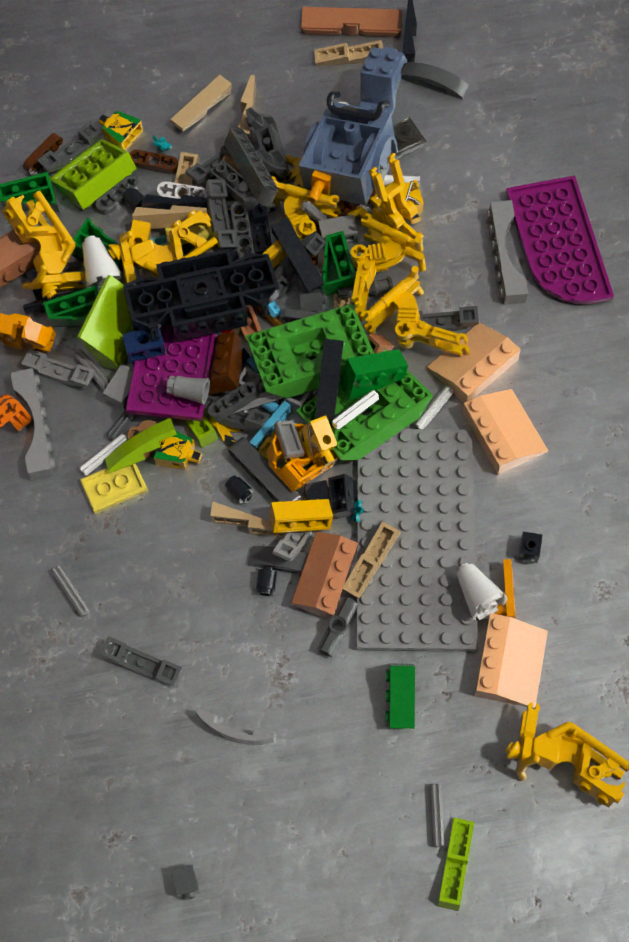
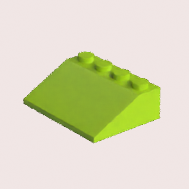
[50,138,137,210]
[77,275,139,370]

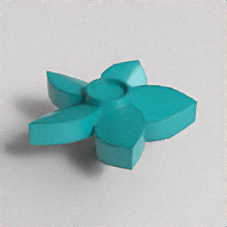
[152,135,172,151]
[350,500,364,522]

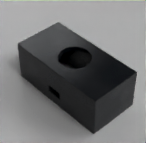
[328,474,355,518]

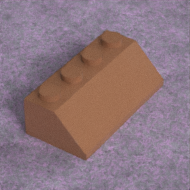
[0,229,40,288]
[290,532,358,619]

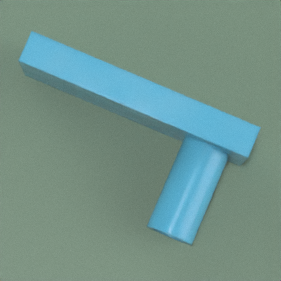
[249,401,291,451]

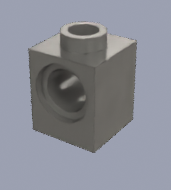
[171,865,200,900]

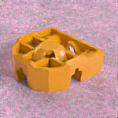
[0,313,56,354]
[266,424,338,492]

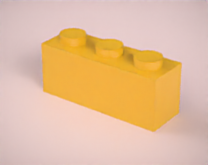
[269,499,333,533]

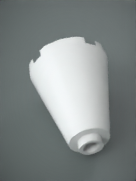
[82,236,122,288]
[457,563,508,620]

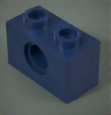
[122,328,166,363]

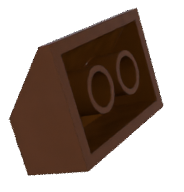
[208,331,244,395]

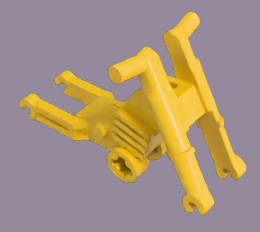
[346,153,424,241]
[263,176,340,270]
[350,213,426,322]
[360,266,470,356]

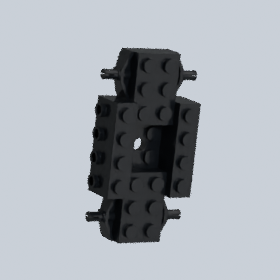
[123,245,279,342]

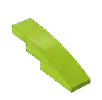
[105,418,177,473]

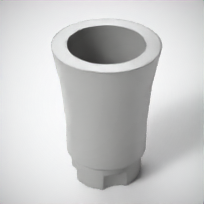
[166,376,210,405]

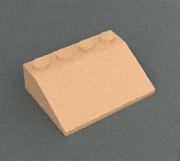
[427,322,521,403]
[462,389,548,475]
[474,613,548,709]

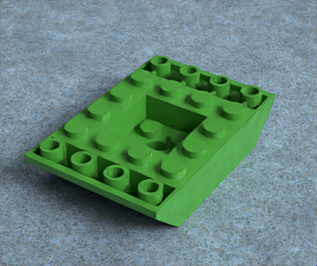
[246,304,374,398]
[296,349,433,460]

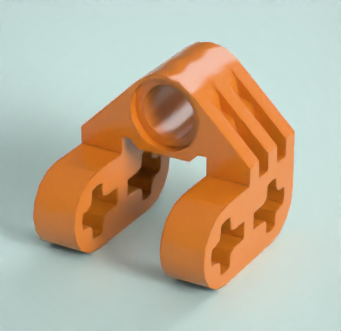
[0,394,33,432]

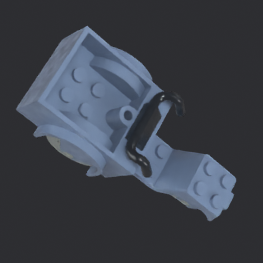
[298,47,407,205]

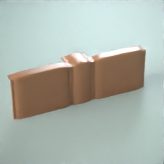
[301,7,402,37]

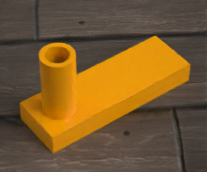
[307,170,331,204]
[494,559,516,619]

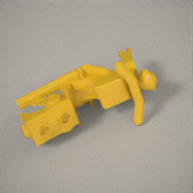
[1,191,86,299]
[107,210,218,284]
[505,701,629,808]

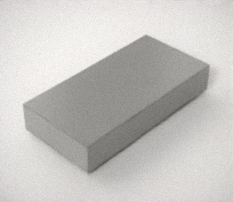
[274,420,304,459]

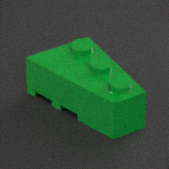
[0,172,60,212]
[72,217,123,273]
[321,231,356,296]
[43,286,99,326]
[341,349,408,401]
[385,663,415,729]

